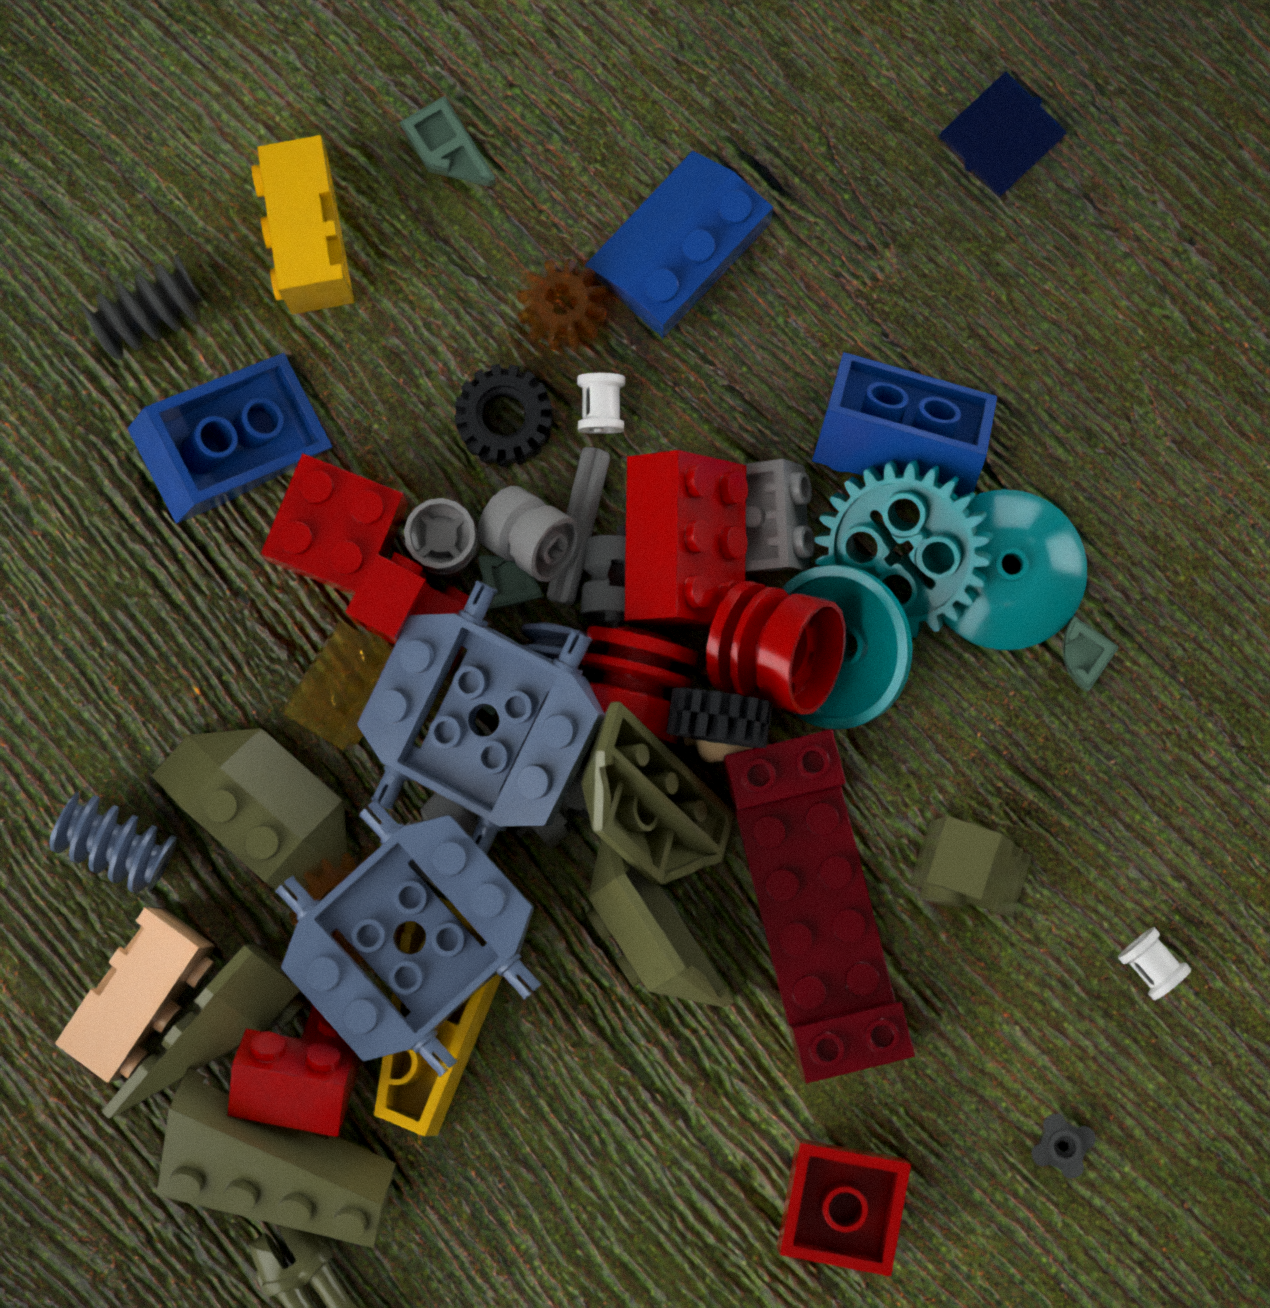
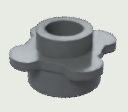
[1031,1114,1095,1179]

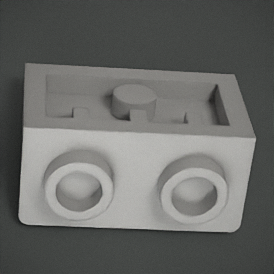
[743,459,815,575]

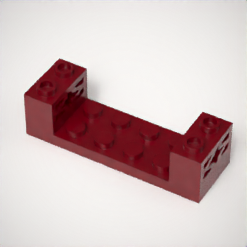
[722,729,915,1084]

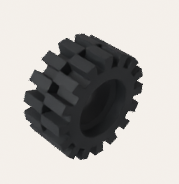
[454,364,553,467]
[666,688,773,748]

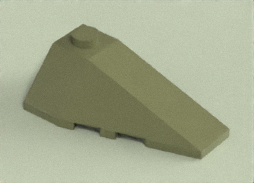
[101,944,305,1119]

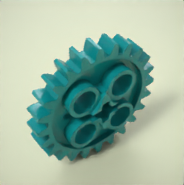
[814,460,993,637]

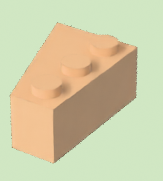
[55,908,216,1083]

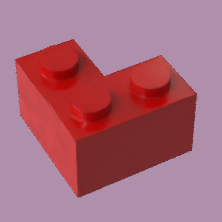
[345,552,469,674]
[227,1005,361,1137]

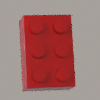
[625,450,748,631]

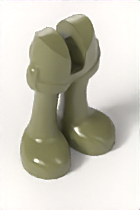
[249,1225,357,1308]

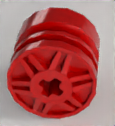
[706,581,846,715]
[581,626,699,746]

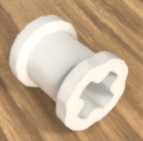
[577,373,625,434]
[1118,927,1191,1000]

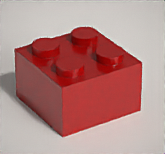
[260,453,409,596]
[777,1137,911,1277]

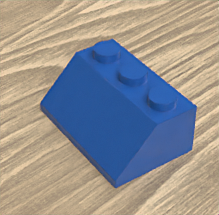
[584,151,773,338]
[812,352,997,506]

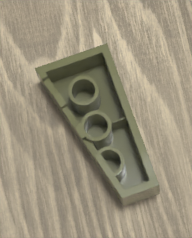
[157,1068,396,1248]

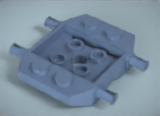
[357,580,605,855]
[275,800,542,1077]

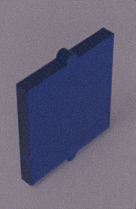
[939,71,1067,198]

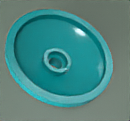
[925,489,1087,651]
[781,565,913,729]

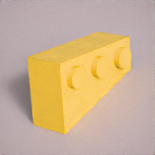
[251,135,355,315]

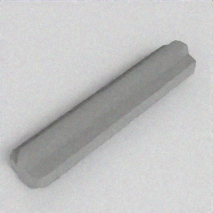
[547,447,610,605]

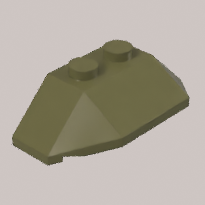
[581,702,735,885]
[152,728,350,901]
[585,838,734,1008]

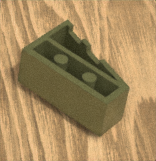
[909,816,1032,918]

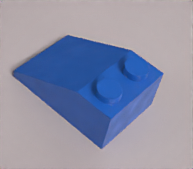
[127,353,332,524]

